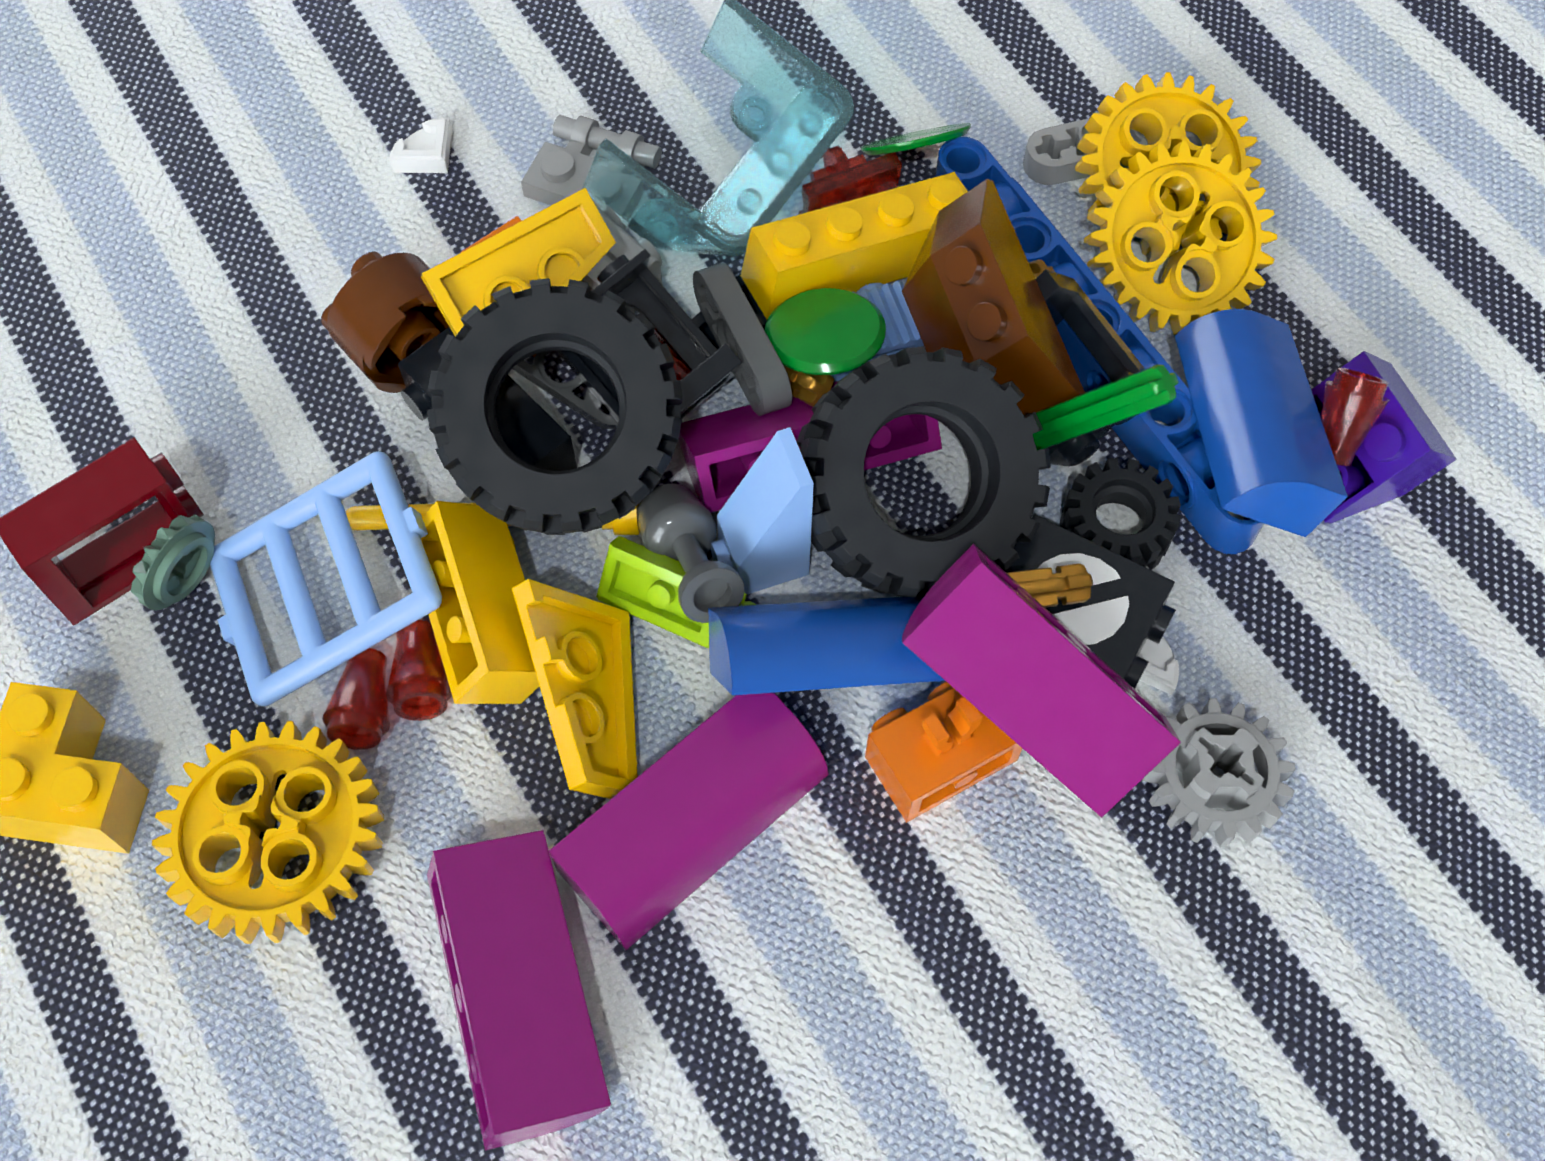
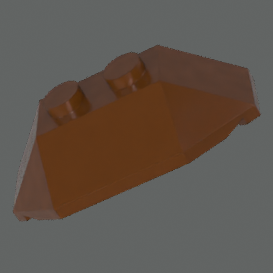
[902,179,1085,415]

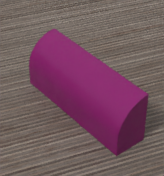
[679,381,942,513]
[902,543,1181,818]
[549,693,829,950]
[427,830,611,1151]

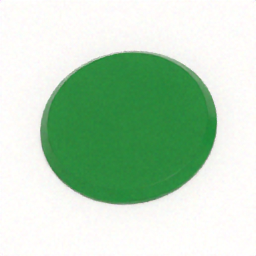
[861,123,971,155]
[765,288,886,375]

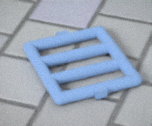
[210,451,442,707]

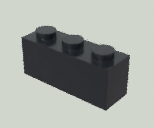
[398,327,577,471]

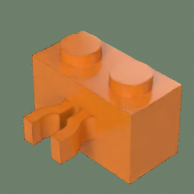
[865,682,1023,823]

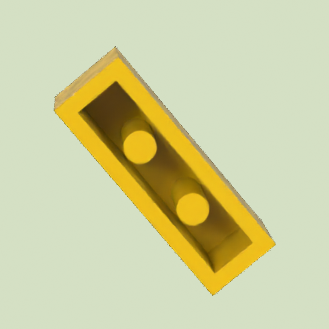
[421,501,539,704]

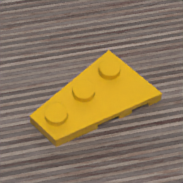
[421,188,616,336]
[512,579,638,799]

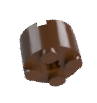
[321,251,449,393]

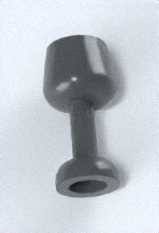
[637,484,744,623]

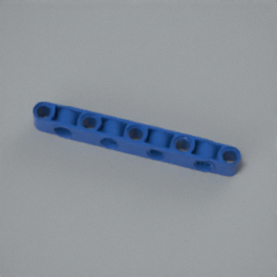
[935,137,1264,554]

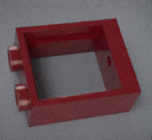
[0,437,204,626]

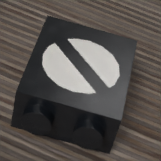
[1005,514,1176,689]

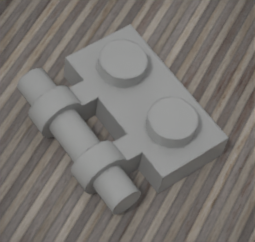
[521,115,662,230]

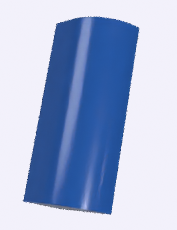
[1175,309,1348,537]
[708,597,945,696]

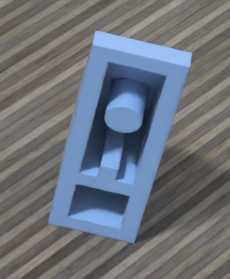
[710,427,814,594]

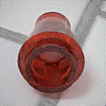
[1321,368,1390,466]
[386,620,452,721]
[322,648,390,750]

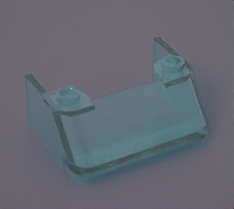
[582,0,854,256]

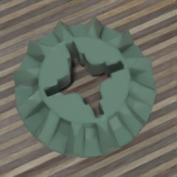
[131,515,215,610]

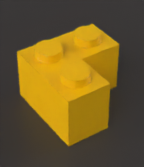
[0,682,149,854]

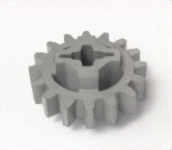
[1142,698,1296,847]

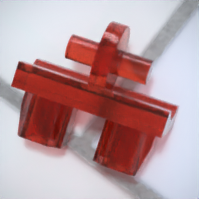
[798,146,902,215]

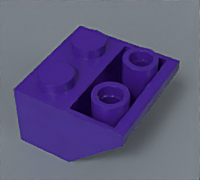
[1311,351,1457,524]

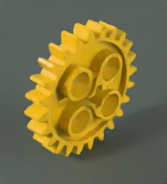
[1075,72,1261,258]
[1084,140,1277,335]
[152,721,384,944]

